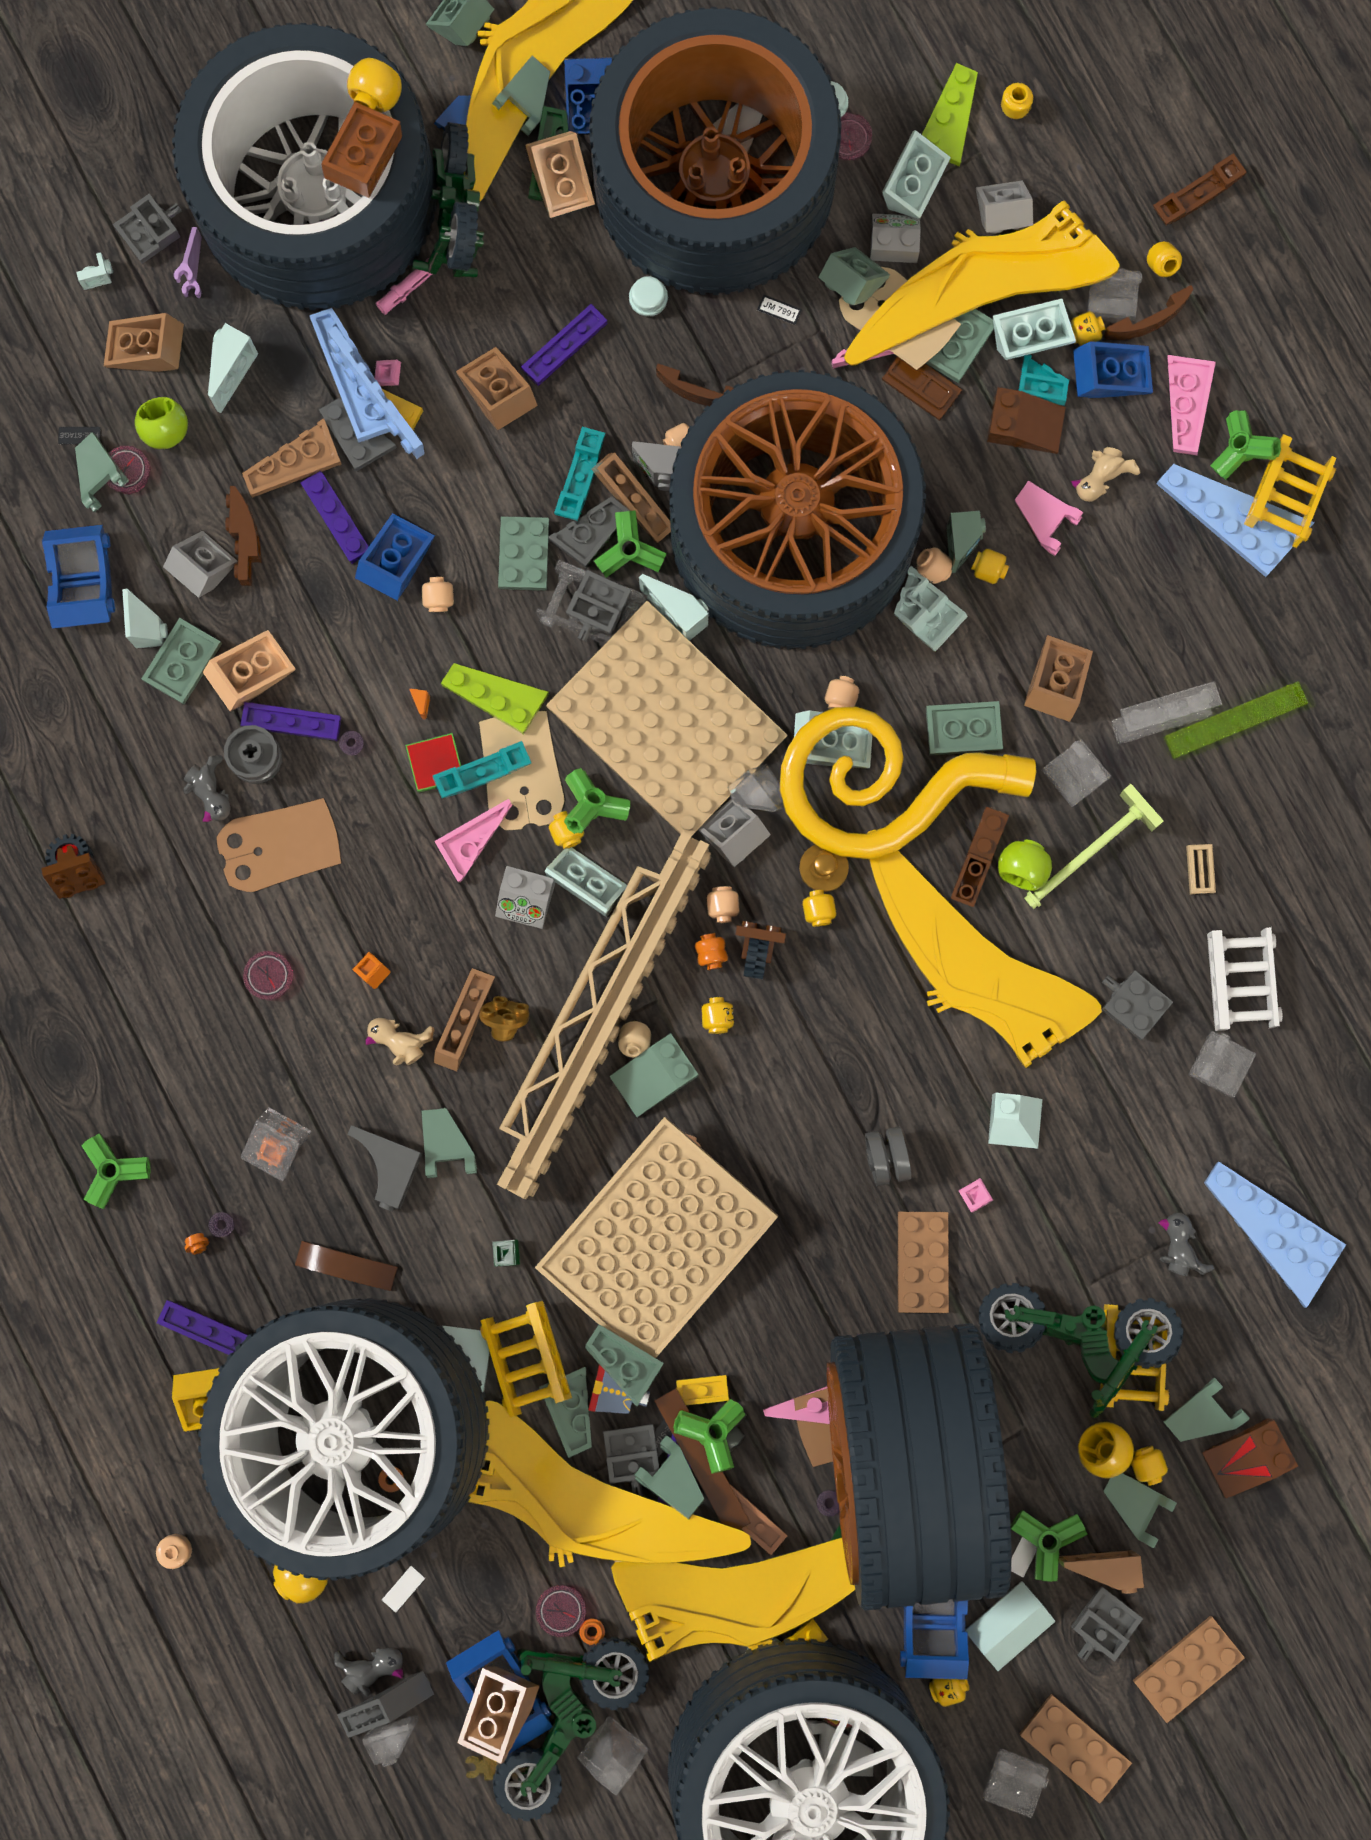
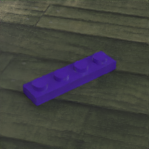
[521,304,608,386]
[301,471,369,564]
[241,702,342,741]
[157,1300,248,1355]

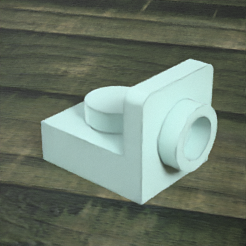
[76,252,113,290]

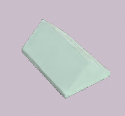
[882,130,951,219]
[993,299,1076,360]
[545,847,627,917]
[965,1581,1055,1671]

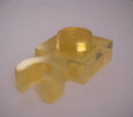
[465,1755,511,1781]

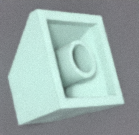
[122,589,168,648]
[988,1093,1042,1149]

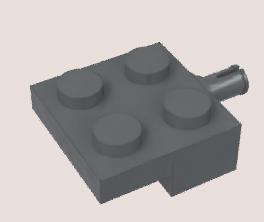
[113,194,182,264]
[566,570,632,642]
[1102,971,1173,1040]
[603,1424,660,1496]
[1071,1586,1143,1662]

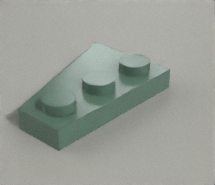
[585,1324,663,1407]
[539,1367,592,1458]

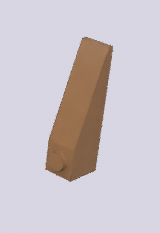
[591,453,671,543]
[434,968,495,1071]

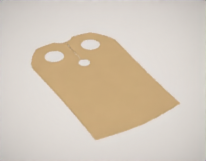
[839,267,961,370]
[479,711,564,830]

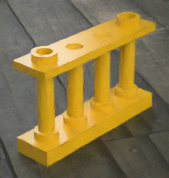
[1244,434,1336,548]
[480,1301,572,1418]
[1100,1304,1169,1411]

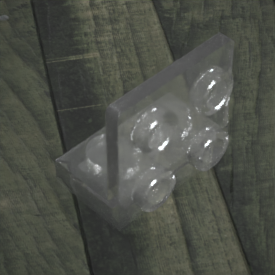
[241,1107,311,1181]

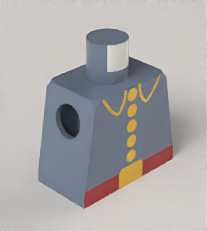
[589,1364,650,1414]

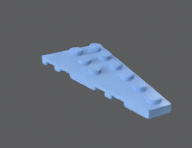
[1157,464,1315,577]

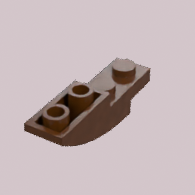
[225,486,262,586]
[951,806,1009,907]

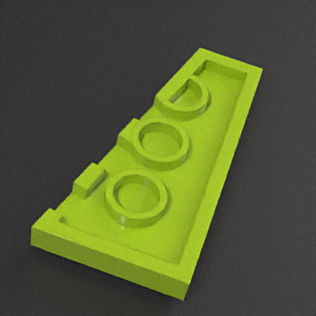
[922,63,978,167]
[441,663,549,735]

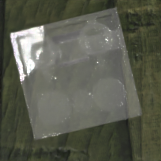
[1087,268,1142,320]
[1042,739,1111,807]
[1188,1031,1256,1098]
[982,1748,1049,1818]

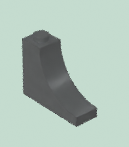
[347,1125,423,1212]
[337,1671,434,1738]

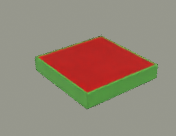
[405,733,461,793]

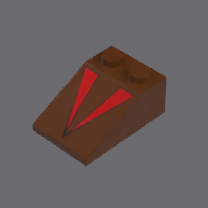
[1201,1418,1298,1498]

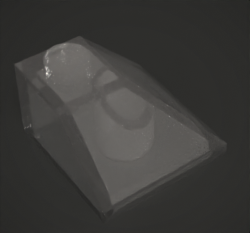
[727,764,784,812]
[363,1714,419,1767]
[577,1716,649,1795]

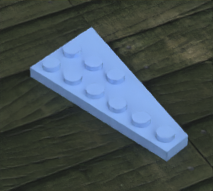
[1204,1162,1346,1308]

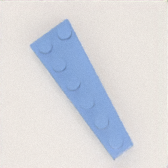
[309,308,390,443]
[327,326,425,459]

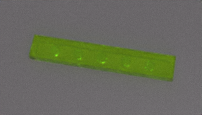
[1164,681,1308,759]

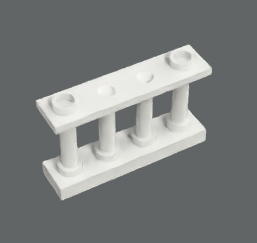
[1207,928,1282,1031]

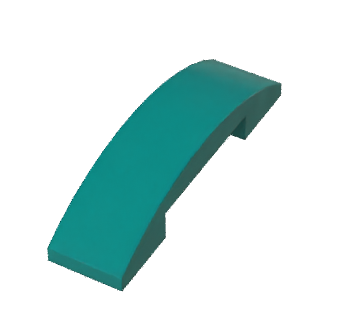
[554,427,605,521]
[432,741,531,799]

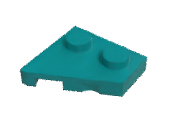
[1018,354,1069,406]

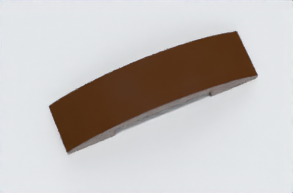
[1153,153,1247,226]
[1104,285,1193,340]
[656,364,734,406]
[295,1241,398,1291]

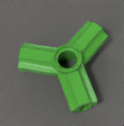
[1210,410,1281,480]
[594,510,666,578]
[564,768,630,834]
[81,1134,151,1209]
[673,1399,745,1474]
[1010,1510,1087,1582]

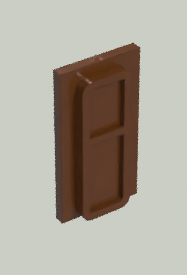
[882,357,962,421]

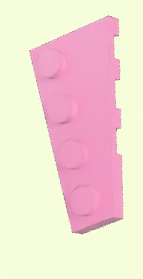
[1168,355,1215,455]

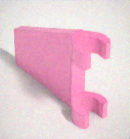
[1015,481,1083,556]

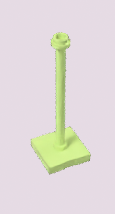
[1024,784,1163,909]

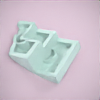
[894,566,968,652]

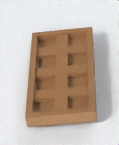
[898,1212,949,1313]
[1133,1616,1245,1723]
[1019,1694,1132,1803]

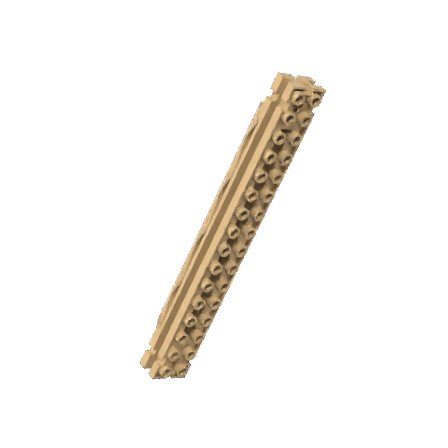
[497,831,711,1200]

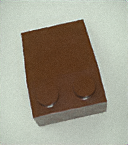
[987,387,1066,454]

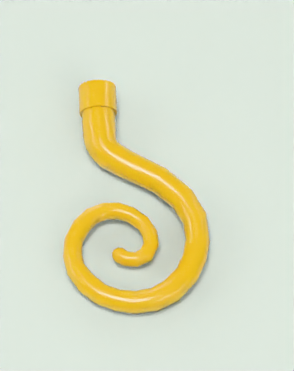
[780,707,1036,859]

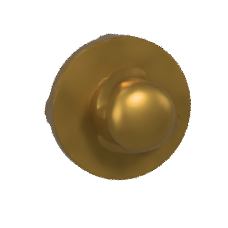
[800,845,849,892]
[479,996,529,1042]

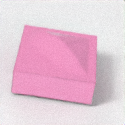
[375,359,401,386]
[959,1178,993,1213]

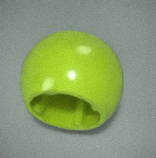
[135,397,188,449]
[998,839,1052,891]

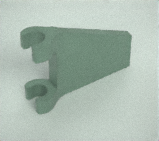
[492,55,550,136]
[75,432,129,512]
[422,1108,477,1178]
[1163,1377,1250,1442]
[634,1436,704,1520]
[1103,1473,1177,1548]

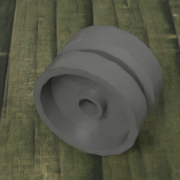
[224,725,283,784]
[865,1126,911,1187]

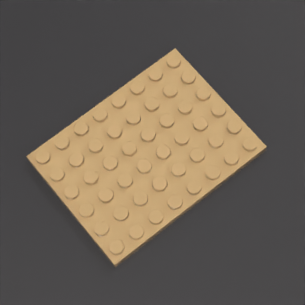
[546,601,787,835]
[535,1117,778,1358]

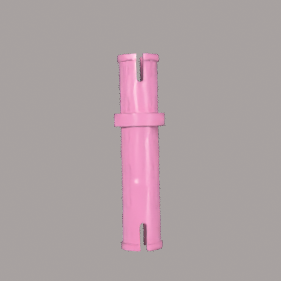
[375,258,433,315]

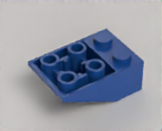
[564,57,612,134]

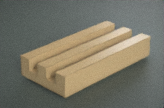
[1186,844,1216,895]

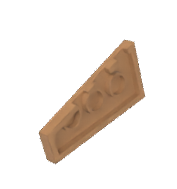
[242,418,341,498]

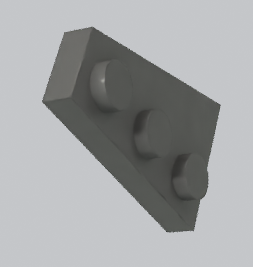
[319,398,397,472]
[548,496,630,568]

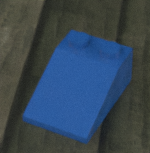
[1073,341,1153,398]
[355,513,435,601]

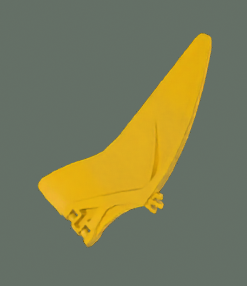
[464,0,634,201]
[844,201,1120,366]
[868,830,1102,1068]
[468,1400,751,1567]
[611,1538,855,1662]

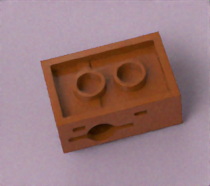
[321,102,402,198]

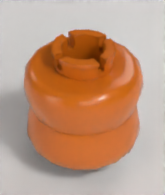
[695,933,728,970]

